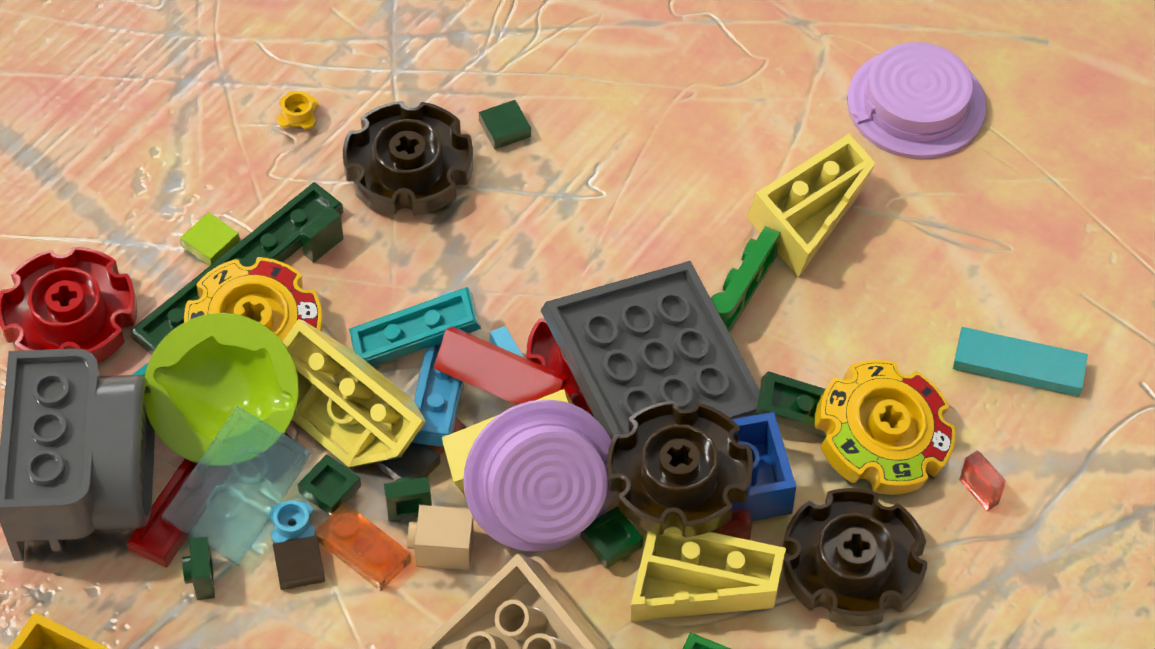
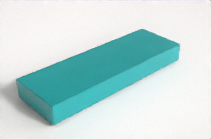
[349,287,481,367]
[953,327,1088,397]

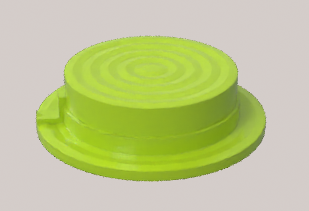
[144,313,299,467]

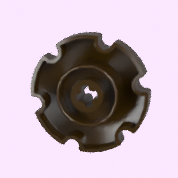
[343,101,473,216]
[607,401,753,537]
[783,488,928,626]

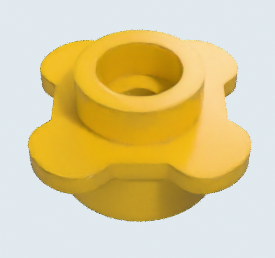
[276,91,319,129]

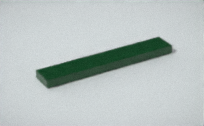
[130,182,344,355]

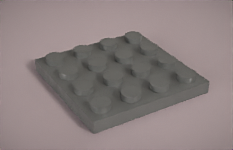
[540,261,760,440]

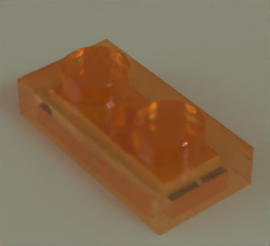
[314,502,411,591]

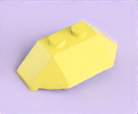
[283,319,426,468]

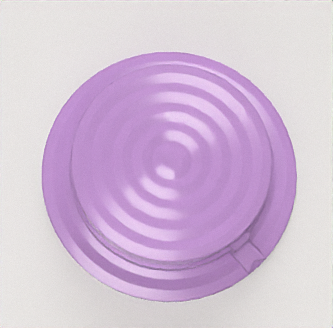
[847,42,986,159]
[463,399,615,551]

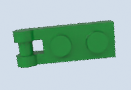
[711,226,780,333]

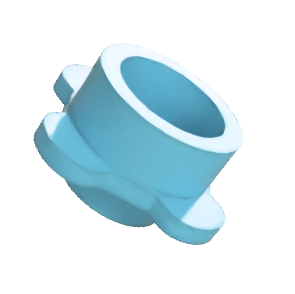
[269,500,316,543]

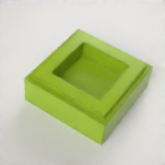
[180,212,240,266]

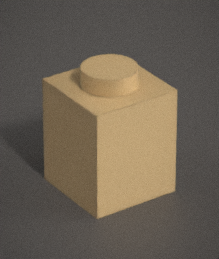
[407,505,474,570]

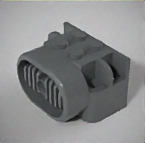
[0,349,155,561]

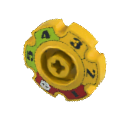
[184,257,322,342]
[815,360,956,495]

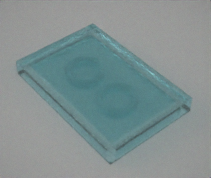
[162,405,312,566]

